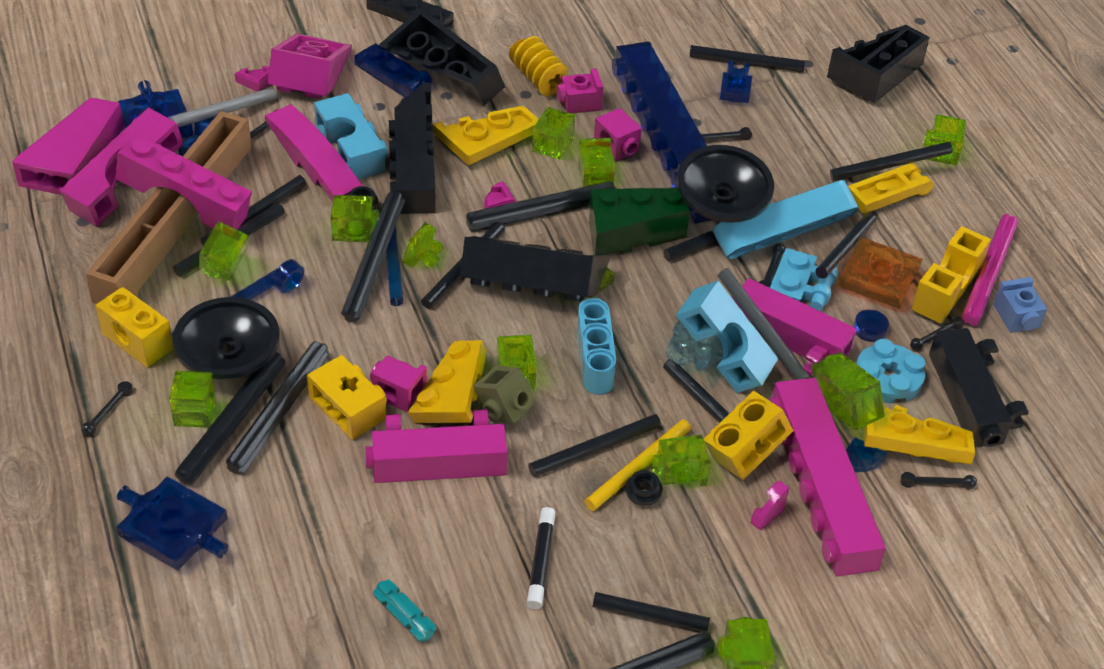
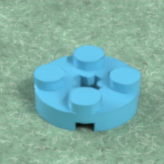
[854,339,926,403]

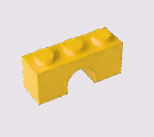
[911,226,991,324]

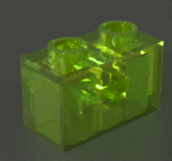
[811,352,885,430]

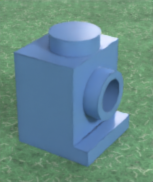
[993,277,1047,333]

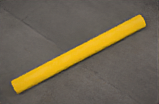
[584,419,691,511]

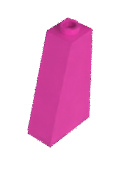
[12,97,124,195]

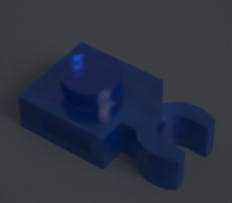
[719,60,752,103]

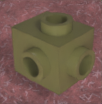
[473,365,537,424]

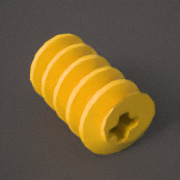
[509,36,568,97]

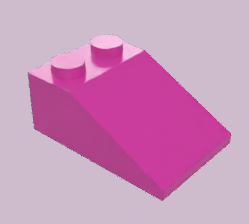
[267,33,352,98]

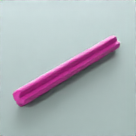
[962,213,1018,326]

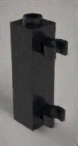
[929,328,1029,447]

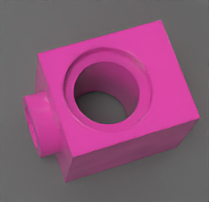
[593,108,642,162]

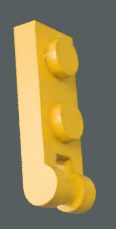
[848,163,934,214]

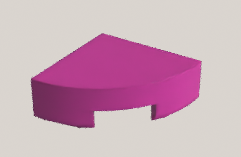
[235,66,269,92]
[484,181,516,209]
[750,480,789,530]

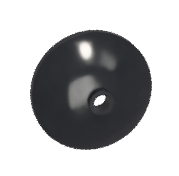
[677,145,774,223]
[172,297,280,379]

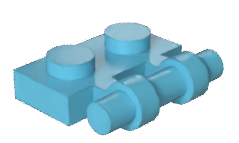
[770,248,839,311]

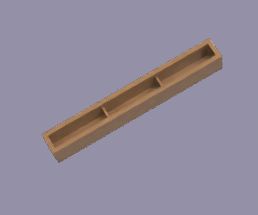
[86,111,252,304]

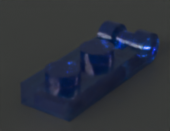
[354,43,432,98]

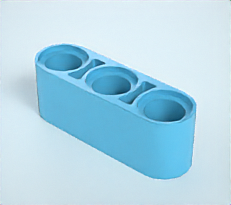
[577,298,616,395]

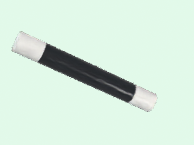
[527,507,556,610]

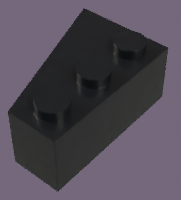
[827,25,930,103]

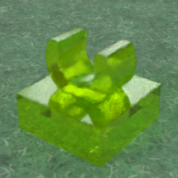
[402,222,444,268]

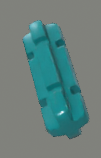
[373,579,436,643]

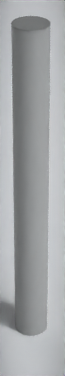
[168,88,277,127]

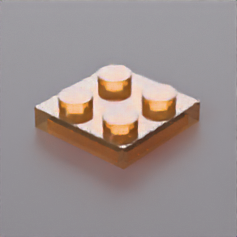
[837,237,922,309]

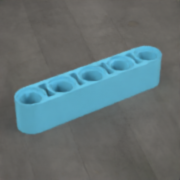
[712,180,859,259]

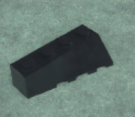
[378,8,505,106]
[388,83,436,214]
[460,236,610,302]

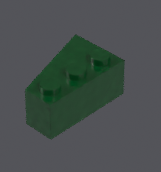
[589,187,691,255]

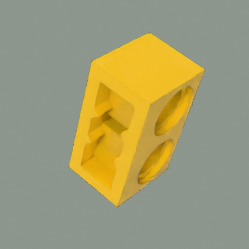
[703,391,793,480]

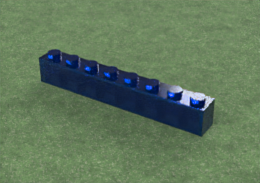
[612,41,713,224]

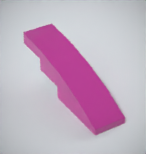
[264,104,363,204]

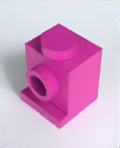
[557,68,604,114]
[370,355,427,413]

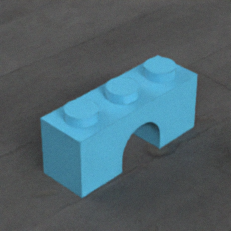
[314,93,388,180]
[676,280,778,393]

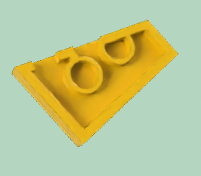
[432,106,542,166]
[408,340,487,423]
[862,394,975,464]

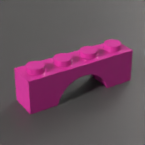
[60,107,184,227]
[115,133,252,237]

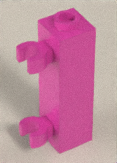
[730,278,857,377]
[365,410,507,483]

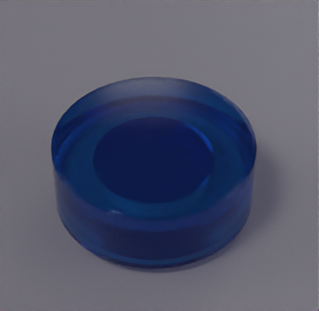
[271,259,305,293]
[853,309,889,342]

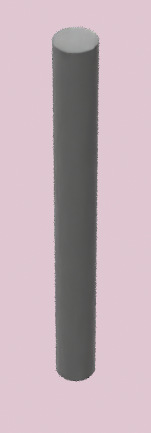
[717,268,810,380]

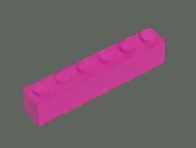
[768,377,886,577]

